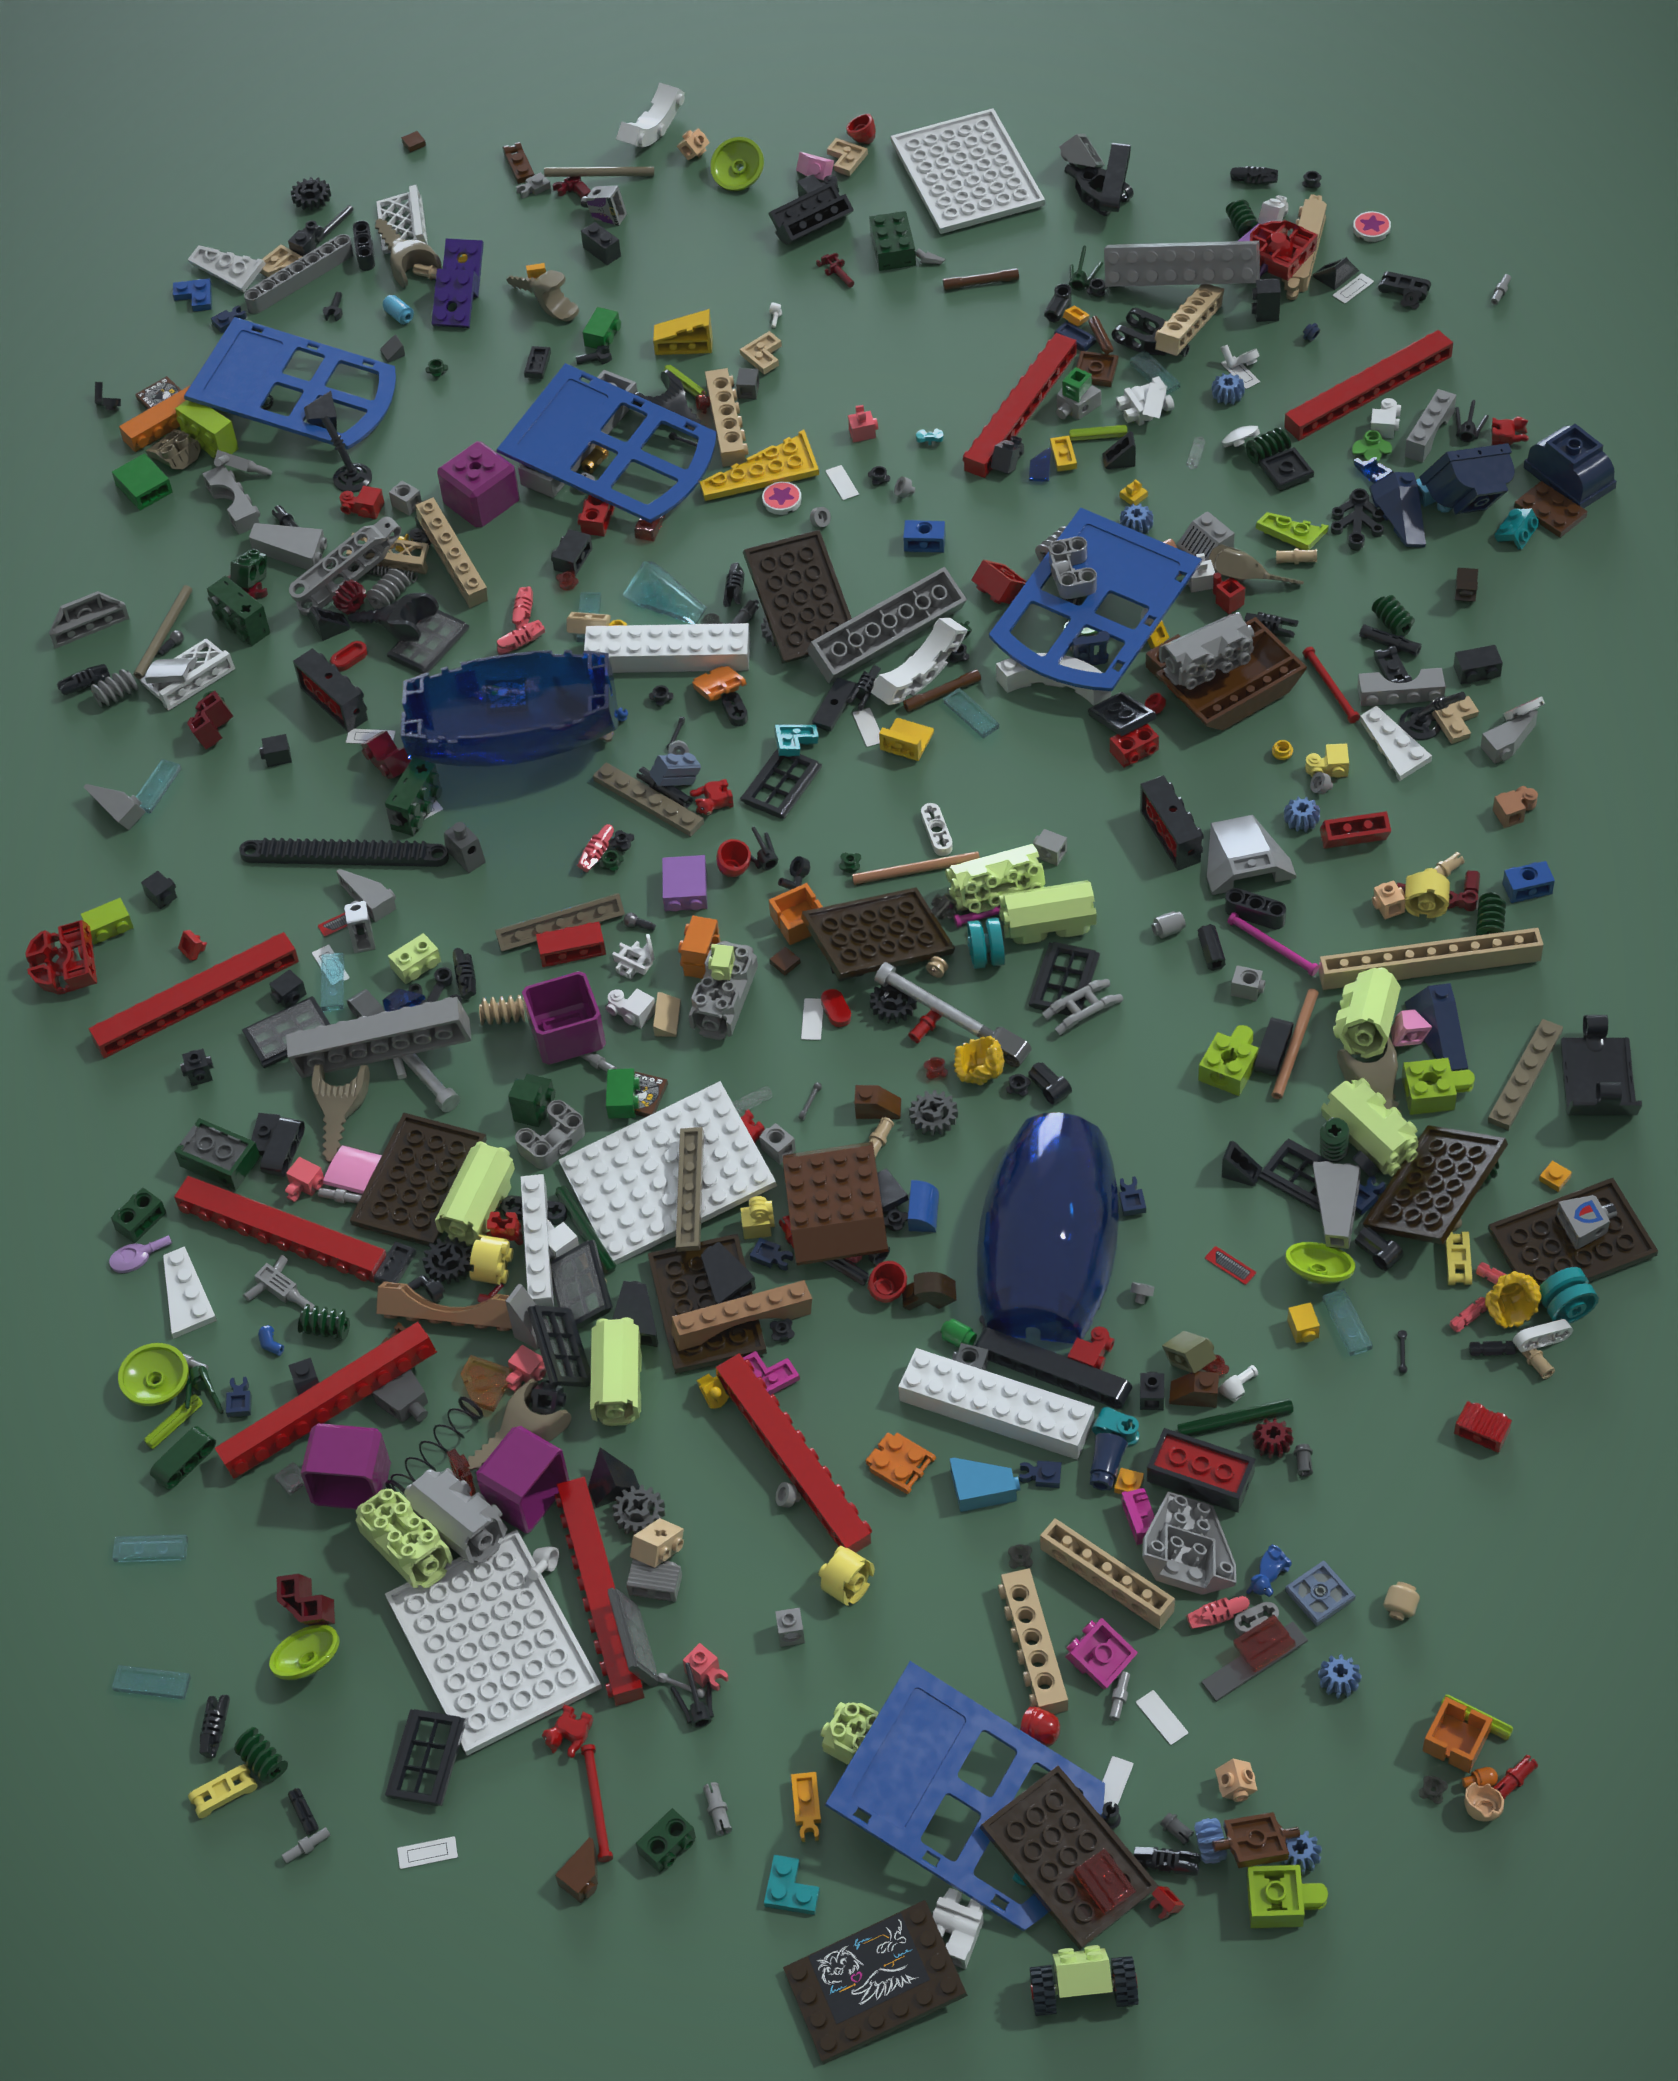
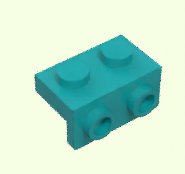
[1494,508,1539,549]

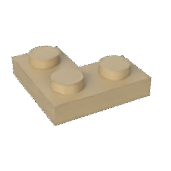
[827,138,868,176]
[740,331,782,374]
[1432,696,1479,744]

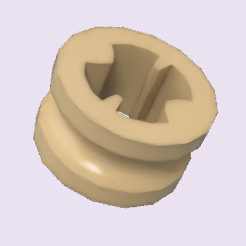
[926,956,948,978]

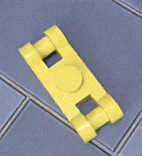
[1445,1232,1472,1285]
[188,1764,258,1818]

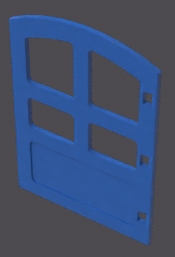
[184,317,396,450]
[497,363,717,523]
[989,507,1202,691]
[825,1661,1105,1931]

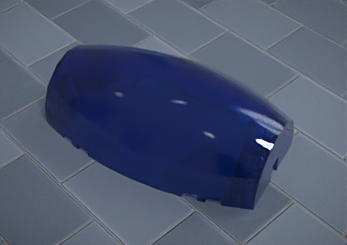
[400,650,618,767]
[977,1113,1119,1344]

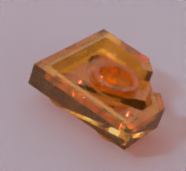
[461,1355,513,1412]

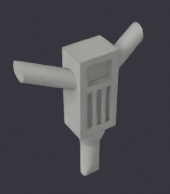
[214,450,272,475]
[243,1255,315,1312]

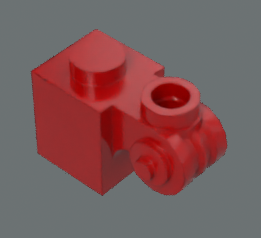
[339,486,385,519]
[1068,1326,1115,1370]

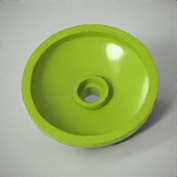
[710,137,764,191]
[1285,1242,1355,1284]
[118,1343,189,1406]
[269,1625,340,1680]

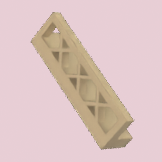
[346,533,429,574]

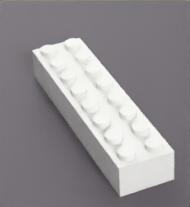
[583,623,750,673]
[899,1348,1094,1460]

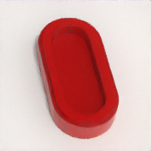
[330,641,368,672]
[821,989,851,1027]

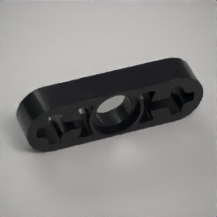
[501,1195,567,1225]

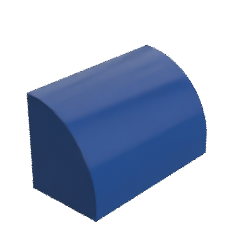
[908,1180,939,1232]

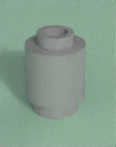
[1151,911,1186,939]

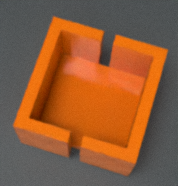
[769,883,823,945]
[678,915,720,979]
[1423,1697,1493,1774]

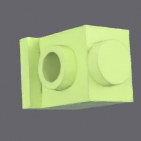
[708,944,735,981]

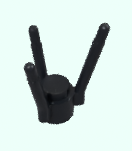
[1455,400,1489,442]
[751,827,778,870]
[671,1663,714,1727]

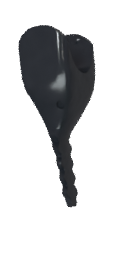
[633,369,706,431]
[348,593,439,642]

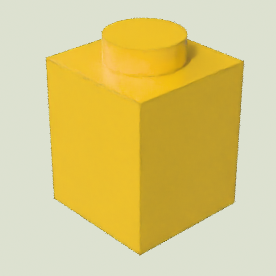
[1287,1302,1320,1343]

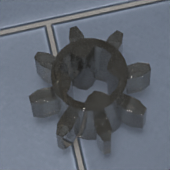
[931,893,957,920]

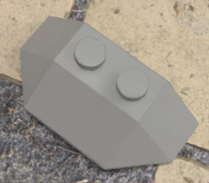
[49,591,130,649]

